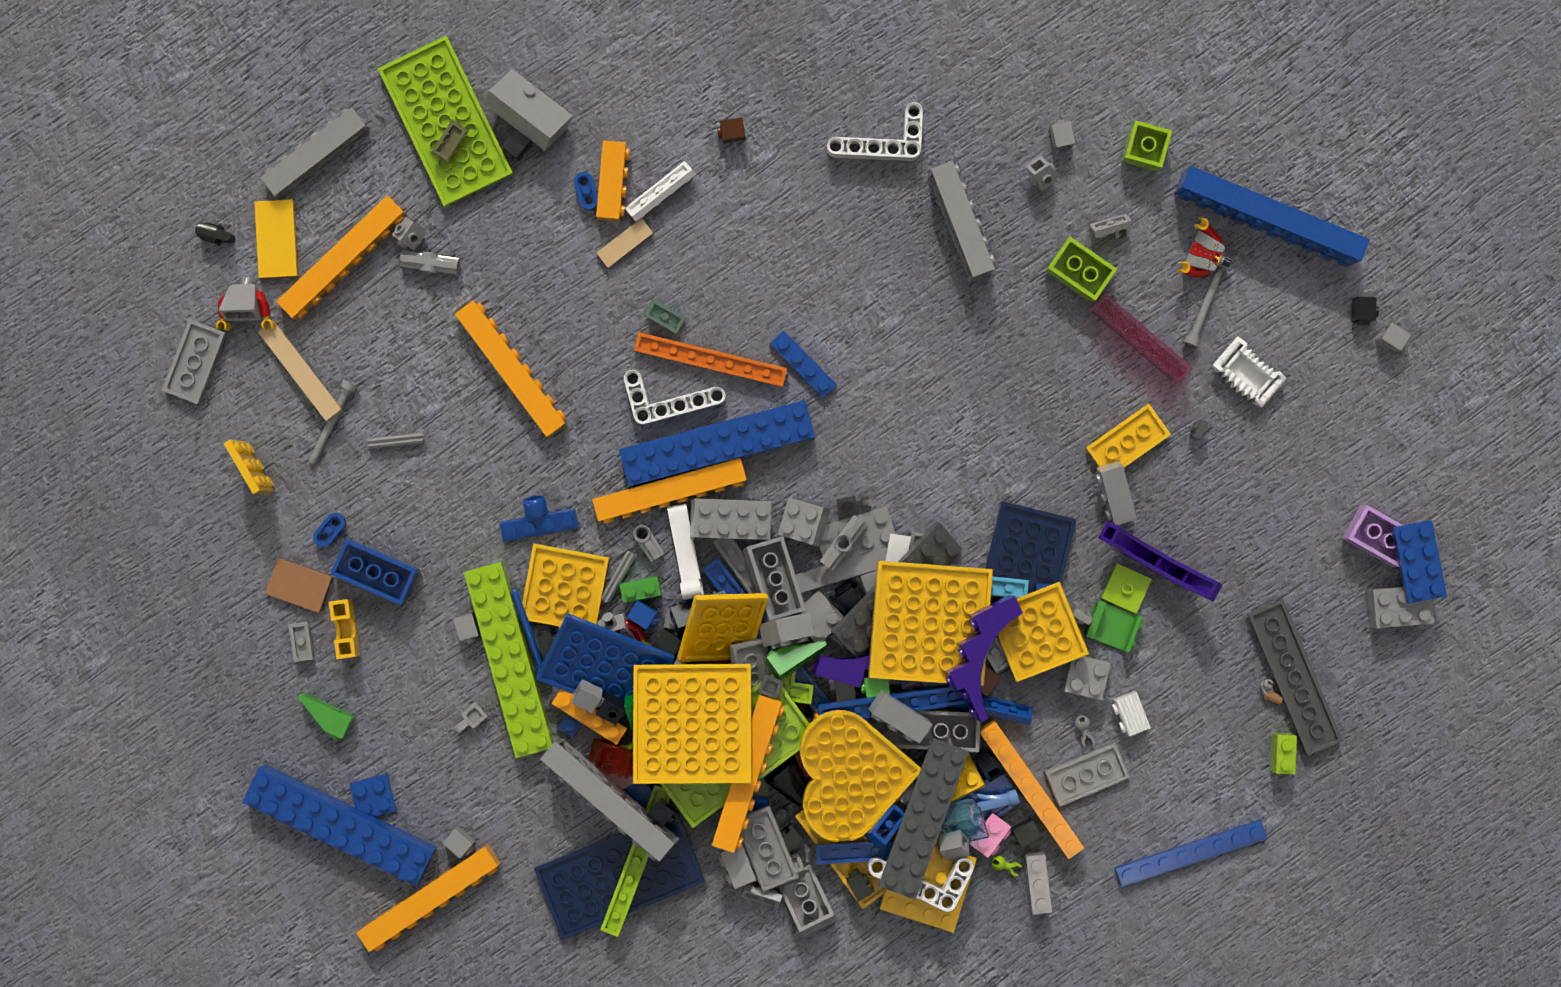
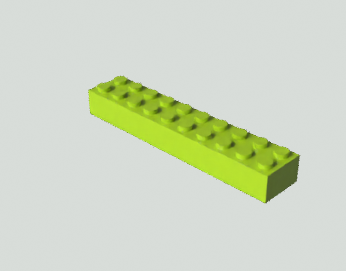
[464,561,555,758]

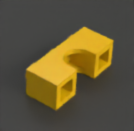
[329,598,360,659]

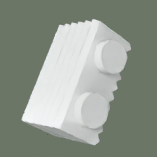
[1112,691,1151,736]

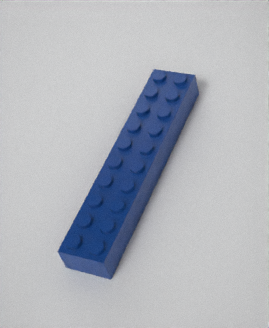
[1174,166,1370,267]
[619,400,815,487]
[242,764,437,886]

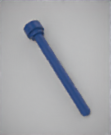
[511,589,543,676]

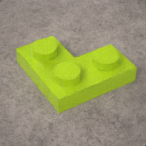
[782,671,814,704]

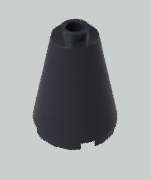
[828,577,867,616]
[763,755,808,808]

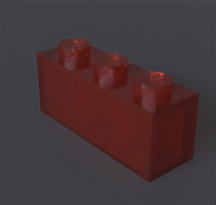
[589,739,633,779]

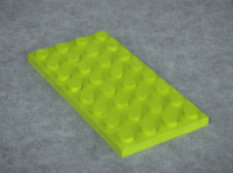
[377,35,513,207]
[661,673,810,828]

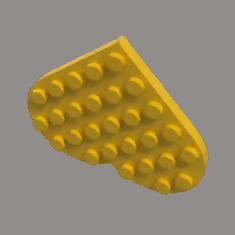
[800,710,921,842]

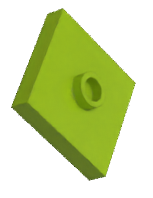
[1101,563,1152,614]

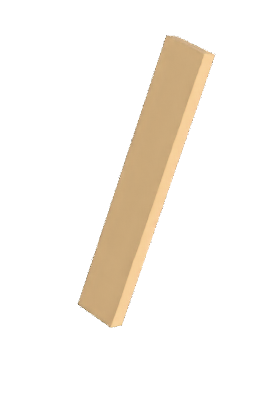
[258,321,343,422]

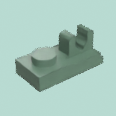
[643,298,686,334]

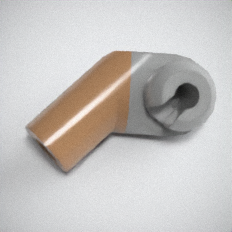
[1260,679,1283,705]

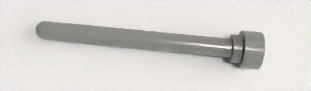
[1183,266,1224,348]
[309,379,358,465]

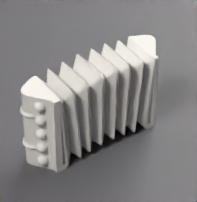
[1212,336,1287,408]

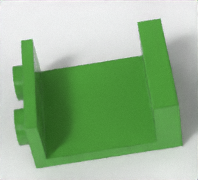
[1083,599,1144,652]

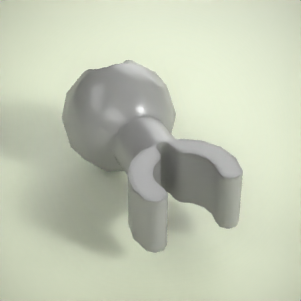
[1075,715,1095,746]

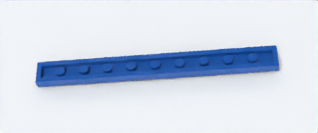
[703,558,832,714]

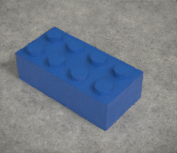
[330,539,420,605]

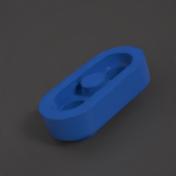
[574,172,598,211]
[313,513,346,547]

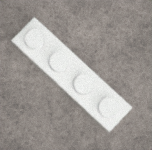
[625,161,696,222]

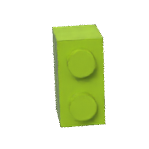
[1270,733,1297,774]

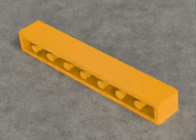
[276,195,407,320]
[455,300,567,438]
[592,458,747,524]
[712,694,785,853]
[980,719,1084,859]
[356,844,500,952]

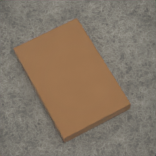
[265,558,333,613]

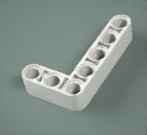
[827,102,923,161]
[624,370,726,425]
[667,503,704,600]
[867,857,973,912]

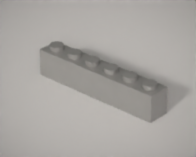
[260,107,369,199]

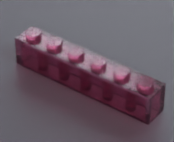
[1089,293,1193,384]

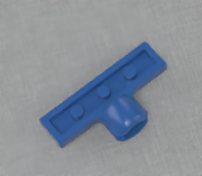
[499,495,579,542]

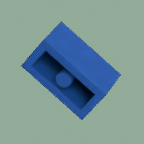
[627,600,659,629]
[864,803,905,848]

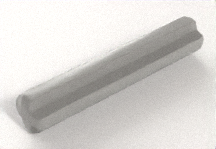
[367,433,425,449]
[601,551,636,604]

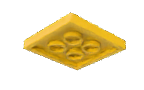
[223,439,274,495]

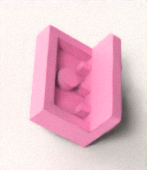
[969,812,1011,858]

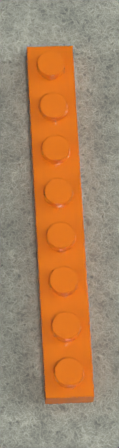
[634,332,787,387]

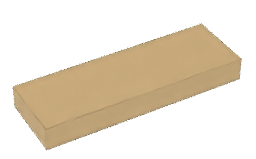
[597,218,654,269]

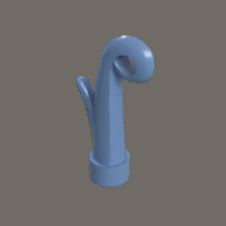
[961,789,1020,829]

